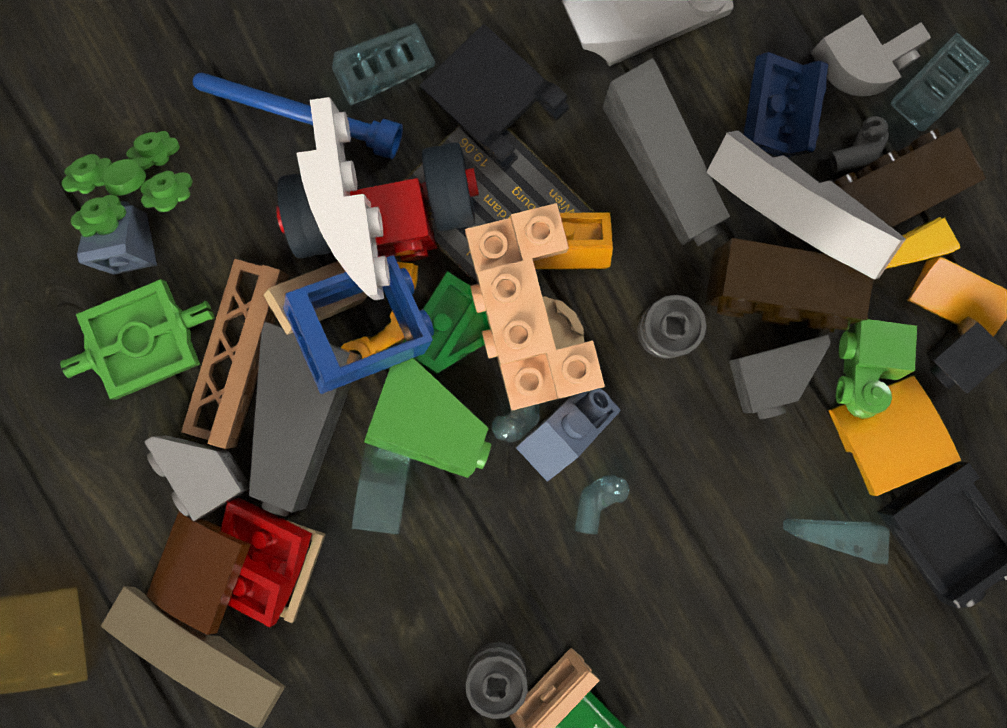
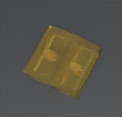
[0,586,88,694]

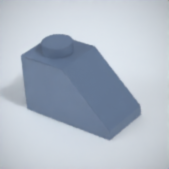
[77,201,157,275]

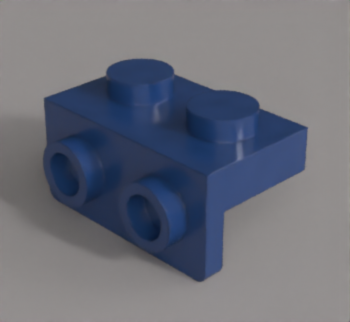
[743,52,829,157]

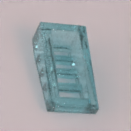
[332,23,435,105]
[891,33,990,131]
[783,518,889,565]

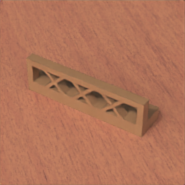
[181,259,289,449]

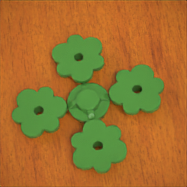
[61,131,192,237]

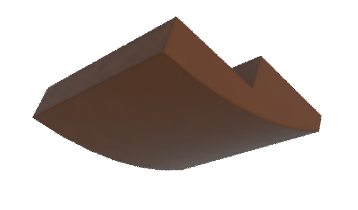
[146,511,251,635]

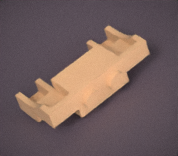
[465,203,605,411]

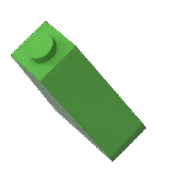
[364,358,491,478]

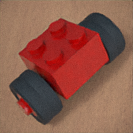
[276,142,479,262]

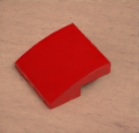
[221,498,312,627]

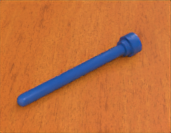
[192,73,403,159]

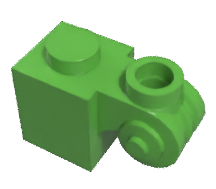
[836,319,917,419]

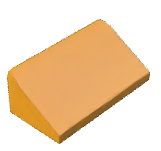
[533,213,613,269]
[908,257,1007,337]

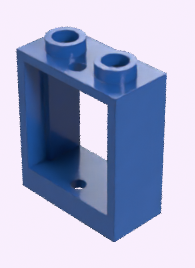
[283,255,434,394]

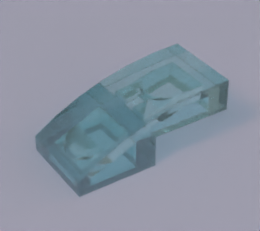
[352,443,411,534]

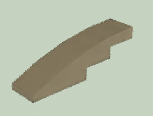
[101,586,286,728]

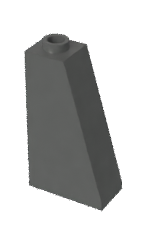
[602,58,730,246]
[249,322,362,516]

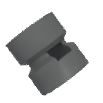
[637,295,707,359]
[466,642,528,719]

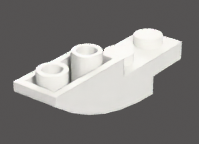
[297,97,390,300]

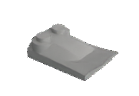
[562,0,734,67]

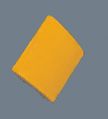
[829,376,961,496]

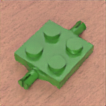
[60,279,214,399]

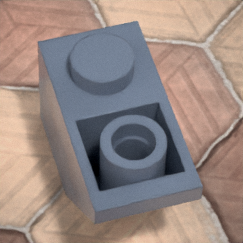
[516,388,621,482]

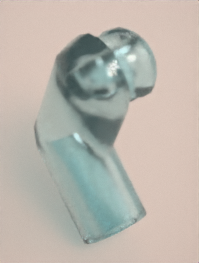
[492,403,540,443]
[575,475,629,534]

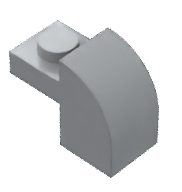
[811,15,931,96]

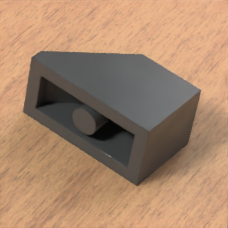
[729,335,831,419]

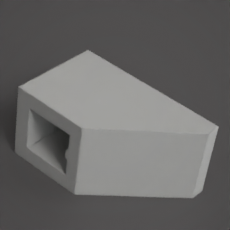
[144,436,250,521]

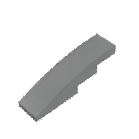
[706,131,906,279]

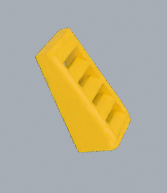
[886,217,960,269]

